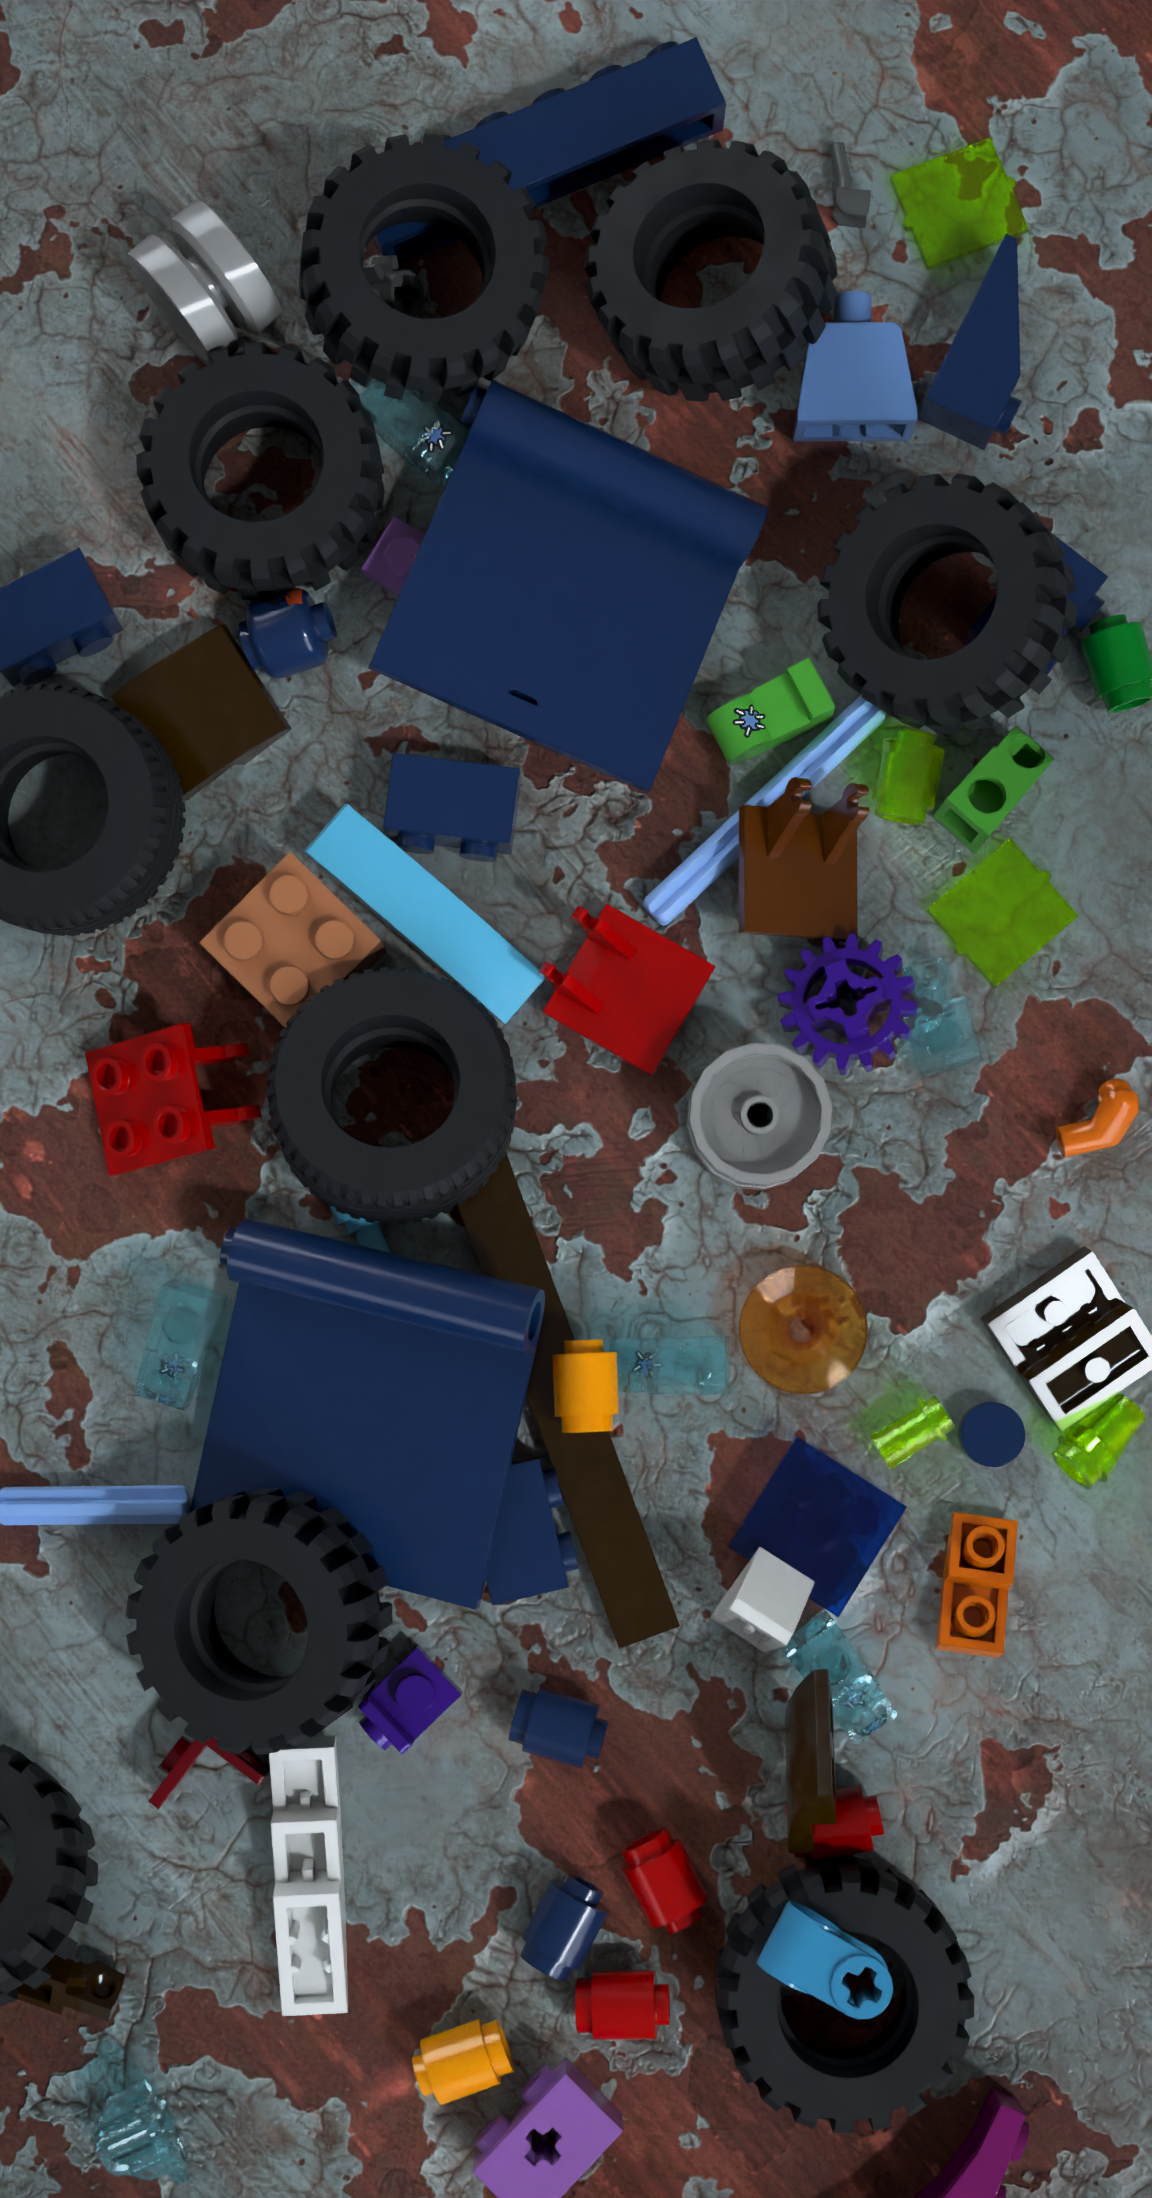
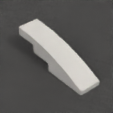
[269,1736,348,2016]

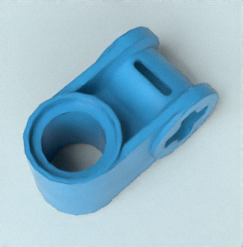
[756,1900,893,2020]

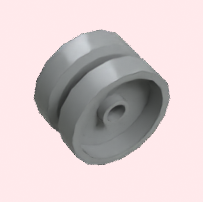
[127,199,283,366]
[686,1043,832,1190]

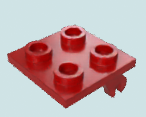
[538,903,716,1076]
[85,1023,262,1176]

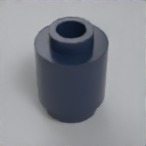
[508,1687,609,1769]
[520,1874,609,1981]

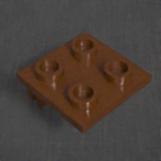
[739,777,869,942]

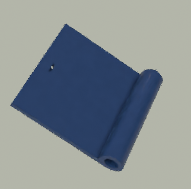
[368,379,768,793]
[189,1218,545,1610]

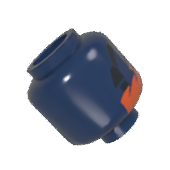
[238,588,337,679]

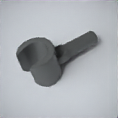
[829,142,871,228]

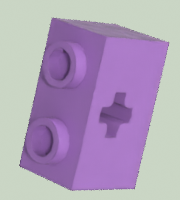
[473,2057,623,2198]

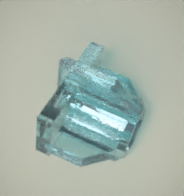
[94,2078,189,2186]

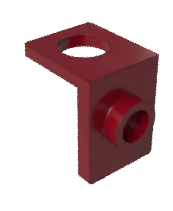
[148,1735,270,1809]

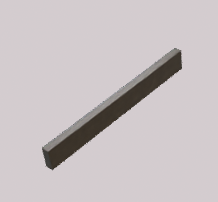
[458,1151,680,1649]

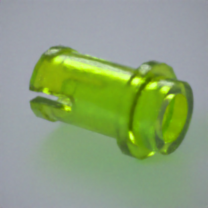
[869,1395,956,1470]

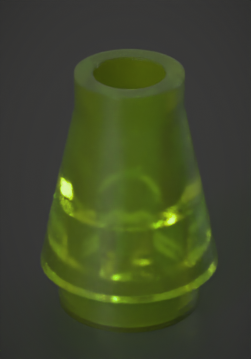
[1052,1393,1146,1489]

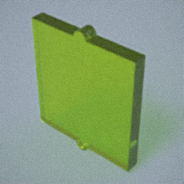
[890,137,1029,271]
[926,838,1079,989]

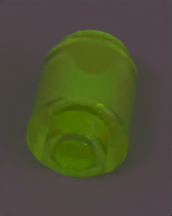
[871,729,945,825]

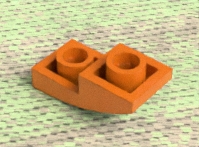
[935,1512,1018,1658]

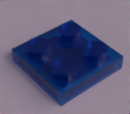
[727,1436,907,1617]

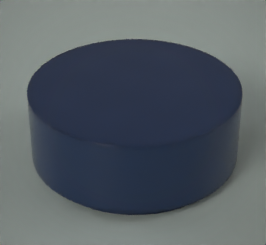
[958,1402,1025,1467]

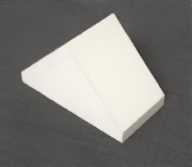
[710,1547,815,1653]

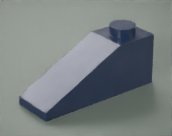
[918,234,1022,450]

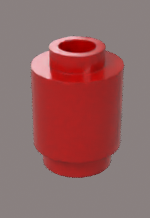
[785,1784,884,1862]
[621,1827,709,1934]
[575,1970,670,2040]

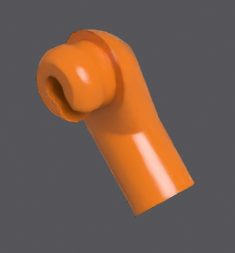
[1056,1078,1139,1158]

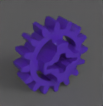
[778,934,918,1075]

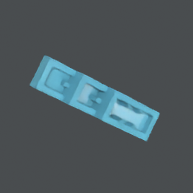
[304,804,544,1024]

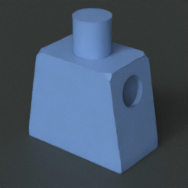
[793,291,918,441]

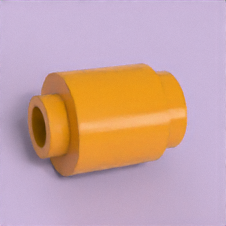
[552,1339,619,1433]
[412,2018,514,2105]

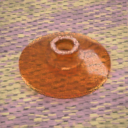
[739,1265,868,1394]

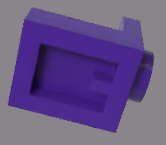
[358,1645,462,1754]

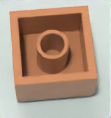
[199,852,387,1029]

